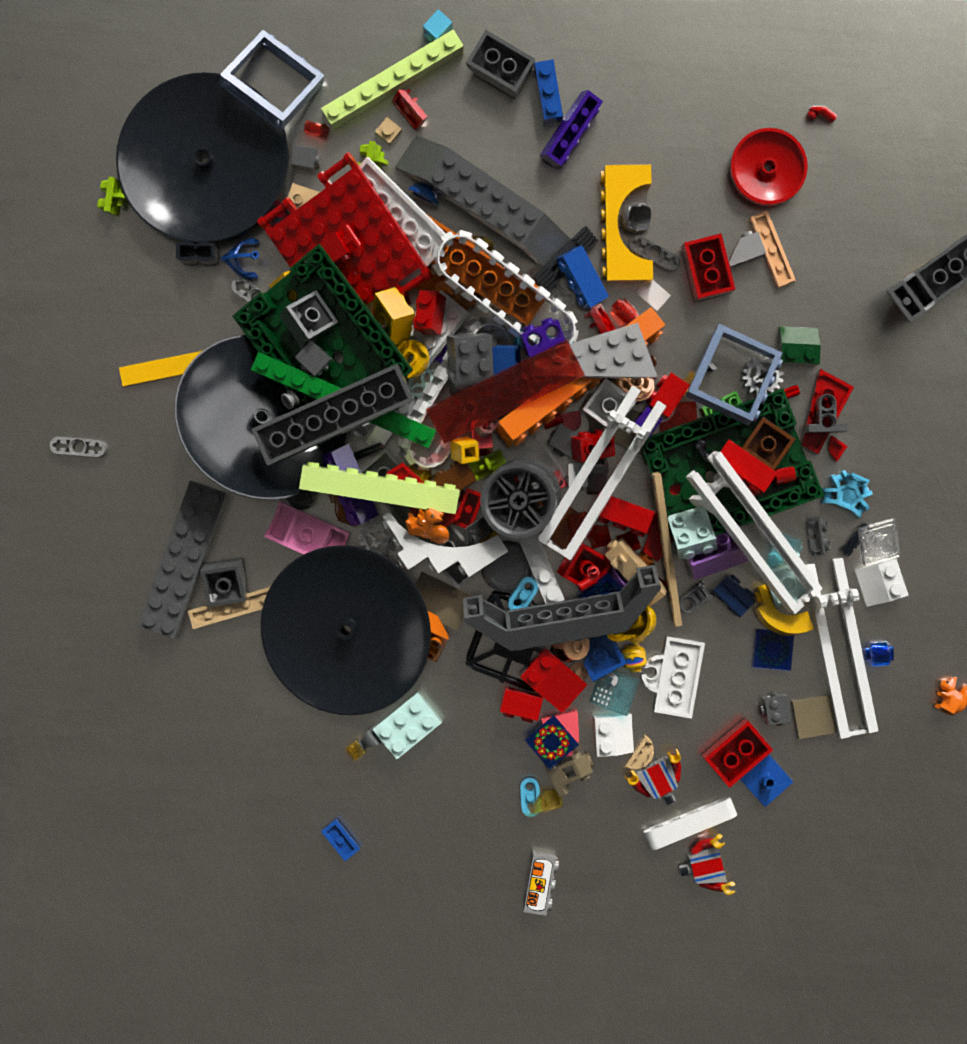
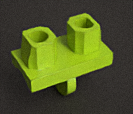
[358,141,389,170]
[97,177,127,216]
[469,449,506,481]

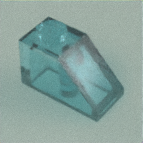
[766,532,803,569]

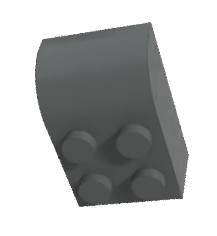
[466,30,536,98]
[447,332,494,395]

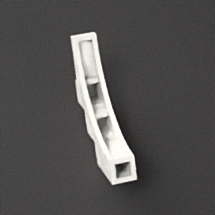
[382,512,508,577]

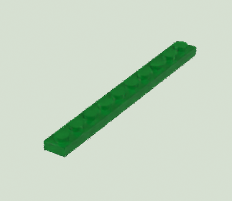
[251,352,437,449]

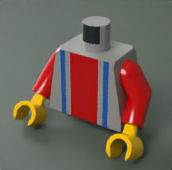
[624,749,682,805]
[679,834,736,895]

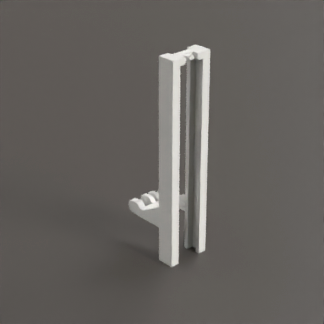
[537,385,667,560]
[686,451,823,614]
[806,558,878,739]

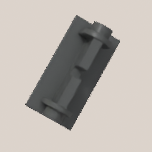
[464,516,494,546]
[807,516,830,556]

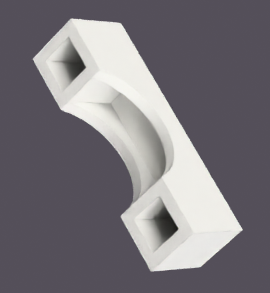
[518,534,565,604]

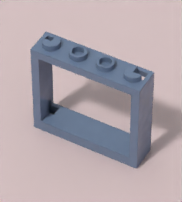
[219,30,324,131]
[685,324,783,426]

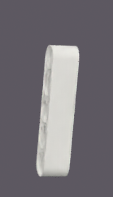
[643,796,737,850]

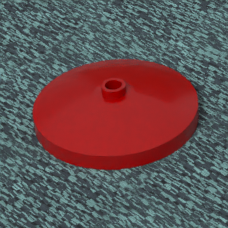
[730,128,808,206]

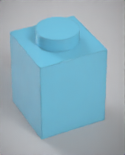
[423,9,453,42]

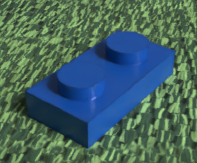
[321,818,360,861]

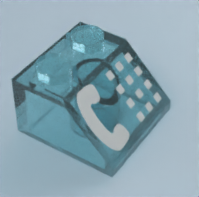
[589,670,640,716]

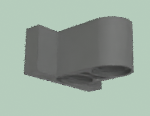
[805,394,848,433]
[587,458,609,495]

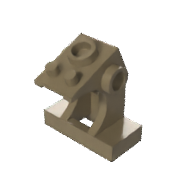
[543,751,595,797]

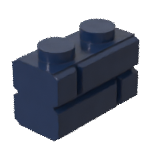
[710,574,756,618]

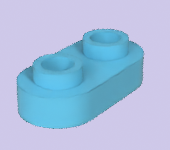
[508,577,538,610]
[520,777,541,817]

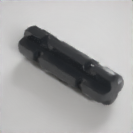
[841,523,871,557]

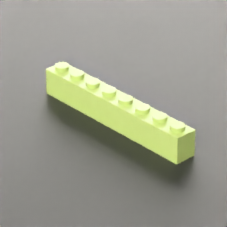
[321,29,464,130]
[299,461,460,514]

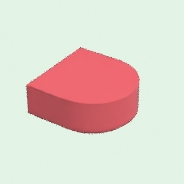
[561,411,581,431]

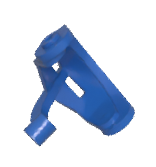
[220,238,259,280]

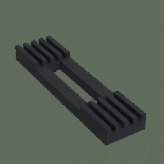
[532,226,599,291]

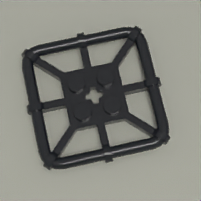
[465,591,558,692]

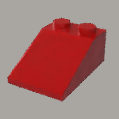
[519,646,588,714]

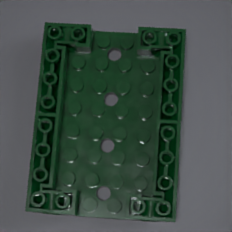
[232,244,414,407]
[641,388,824,541]

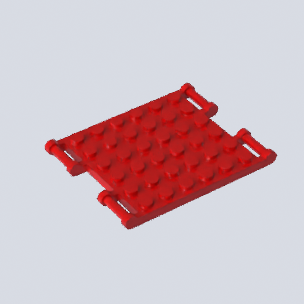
[257,152,433,305]

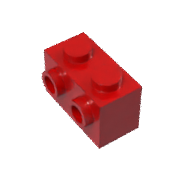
[413,290,446,335]
[571,428,615,463]
[453,488,481,528]

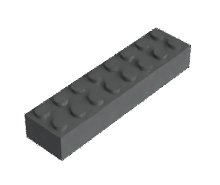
[251,364,415,466]
[138,480,230,639]

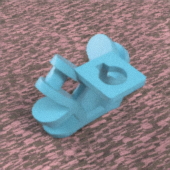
[822,470,873,519]

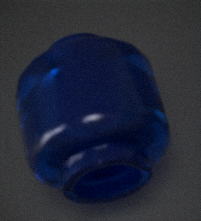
[865,641,894,666]

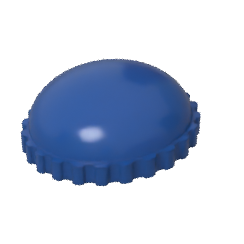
[408,183,438,206]

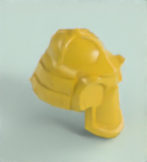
[607,605,657,645]

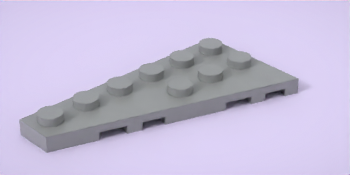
[526,323,657,379]

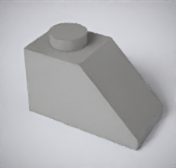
[729,231,766,268]

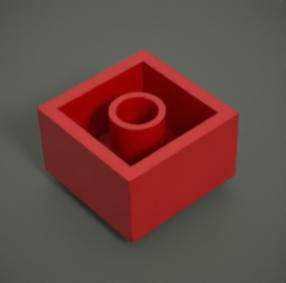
[645,372,690,420]
[557,543,612,594]
[499,686,543,723]

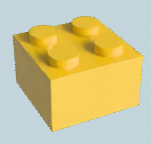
[372,287,415,345]

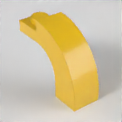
[754,584,814,636]

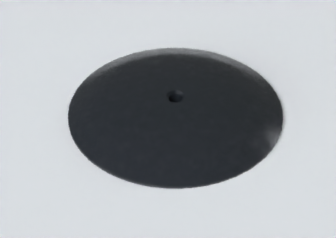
[116,72,289,243]
[174,335,347,500]
[260,545,431,716]

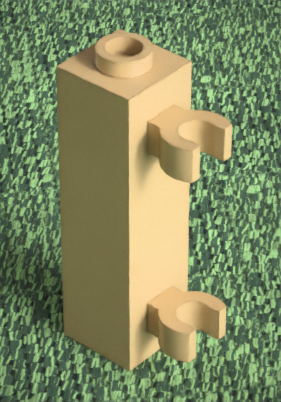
[605,538,667,606]

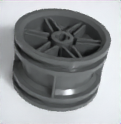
[480,458,561,539]

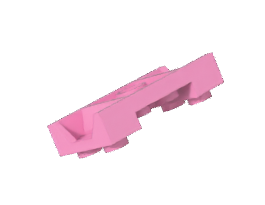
[264,502,351,554]

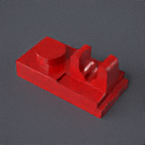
[391,89,428,130]
[584,303,616,334]

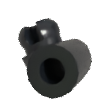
[693,439,711,465]

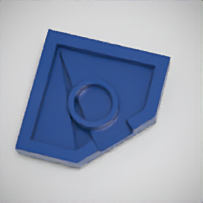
[584,635,627,682]

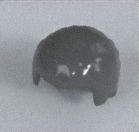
[620,201,651,233]
[285,491,316,510]

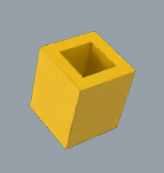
[450,436,479,464]

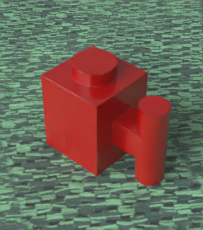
[319,224,362,263]

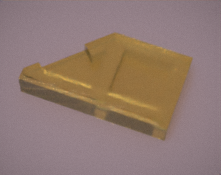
[530,788,563,814]

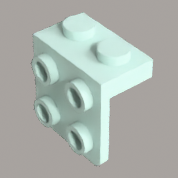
[668,506,717,560]

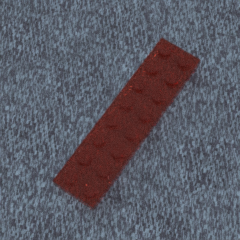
[426,339,585,444]

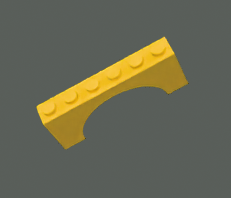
[600,165,653,283]

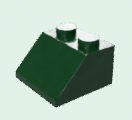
[778,326,821,366]

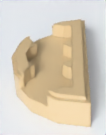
[624,735,654,770]

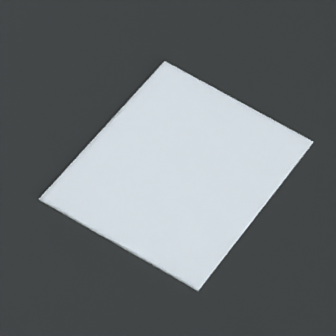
[636,280,671,311]

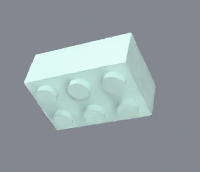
[372,691,442,759]

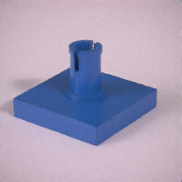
[740,755,793,807]

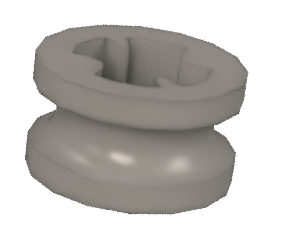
[281,390,299,410]

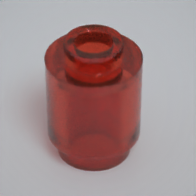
[612,298,640,325]

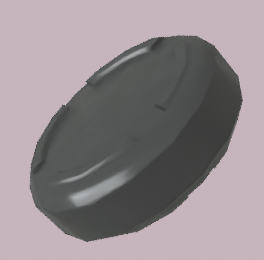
[481,540,532,593]

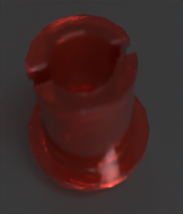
[304,120,330,138]

